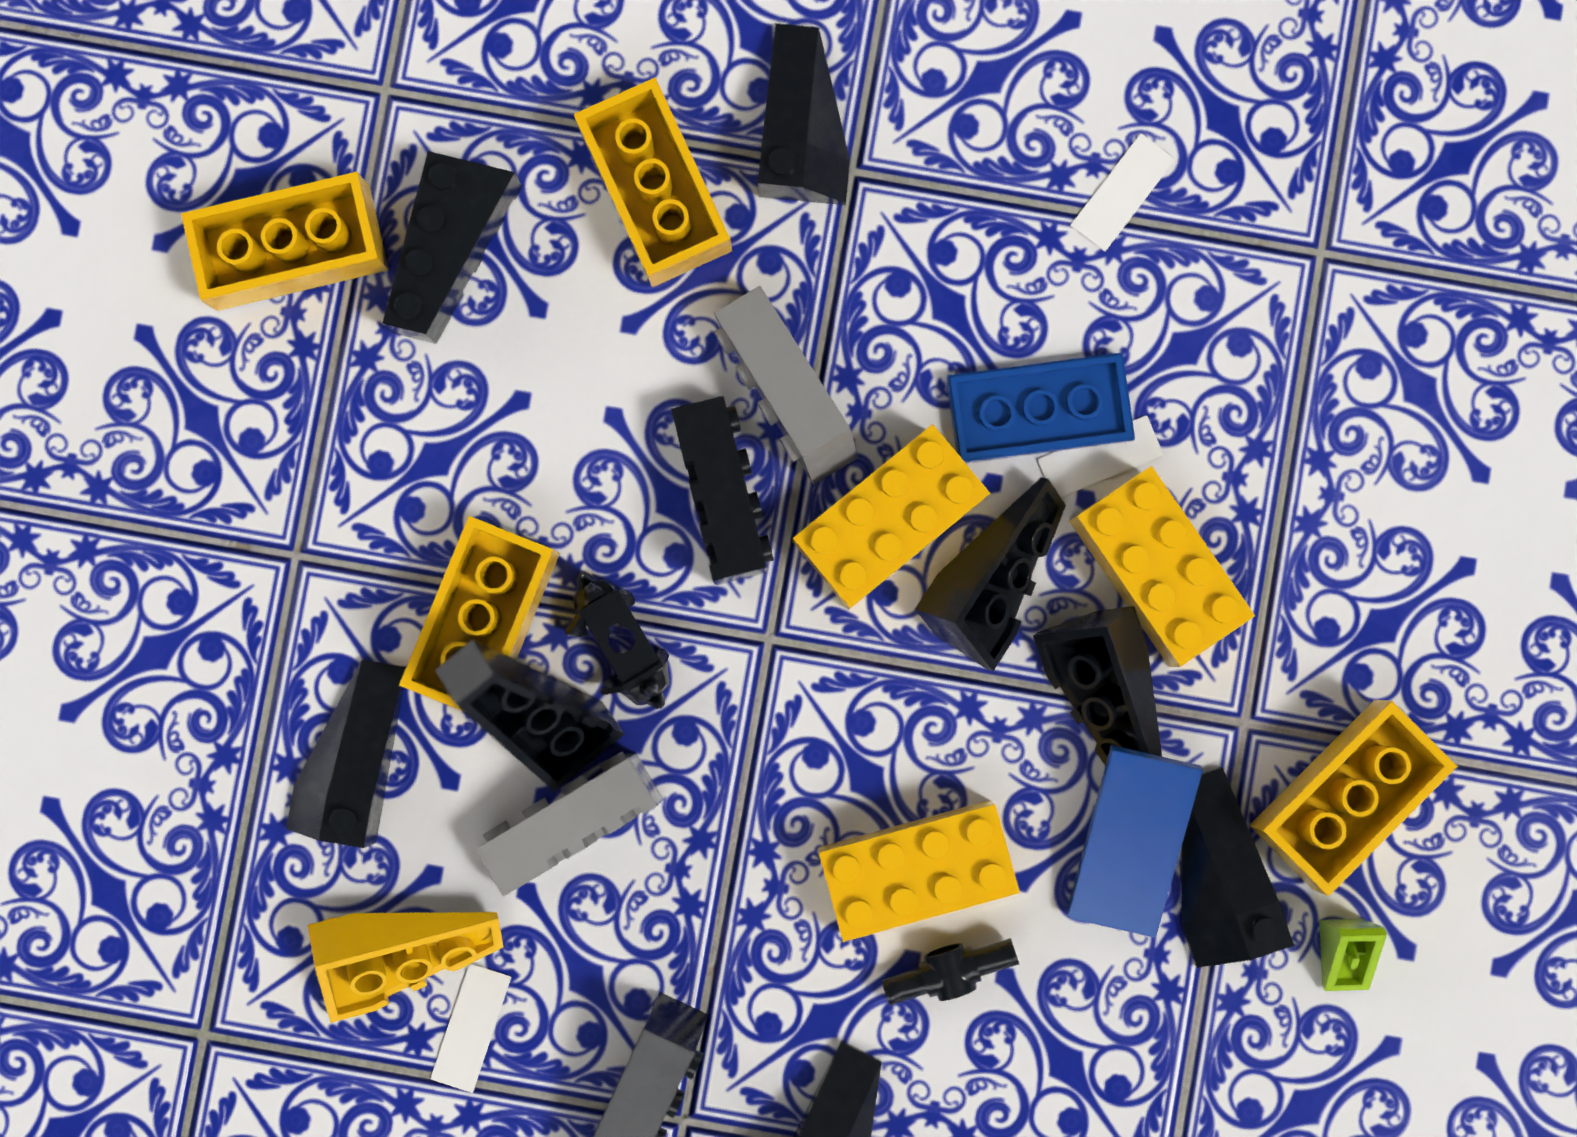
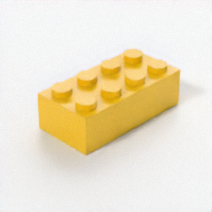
[574,77,732,288]
[181,172,389,311]
[793,424,991,610]
[1069,466,1255,667]
[399,516,560,711]
[1249,700,1458,897]
[818,800,1020,942]

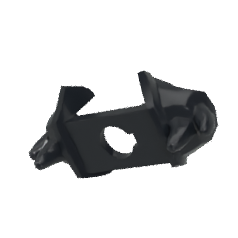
[565,571,670,709]

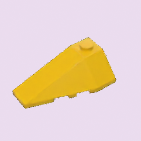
[307,912,503,1023]

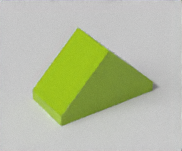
[1319,919,1387,991]

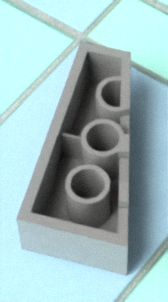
[714,286,858,485]
[476,751,664,897]

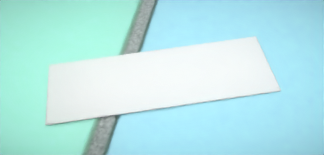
[1070,133,1176,251]
[1037,415,1164,497]
[430,963,511,1093]

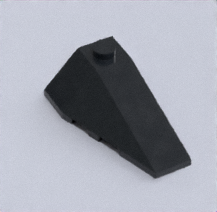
[758,23,850,205]
[793,1040,882,1137]

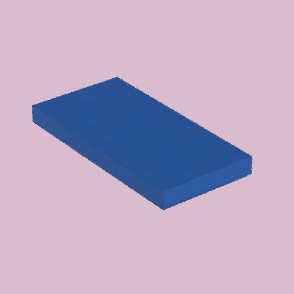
[946,352,1135,463]
[1066,745,1203,938]

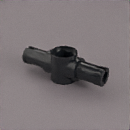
[882,938,1019,1006]

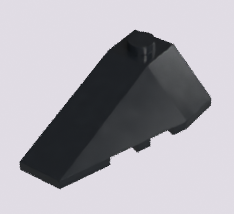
[915,477,1066,671]
[1033,606,1162,765]
[286,660,406,848]
[1180,767,1294,968]

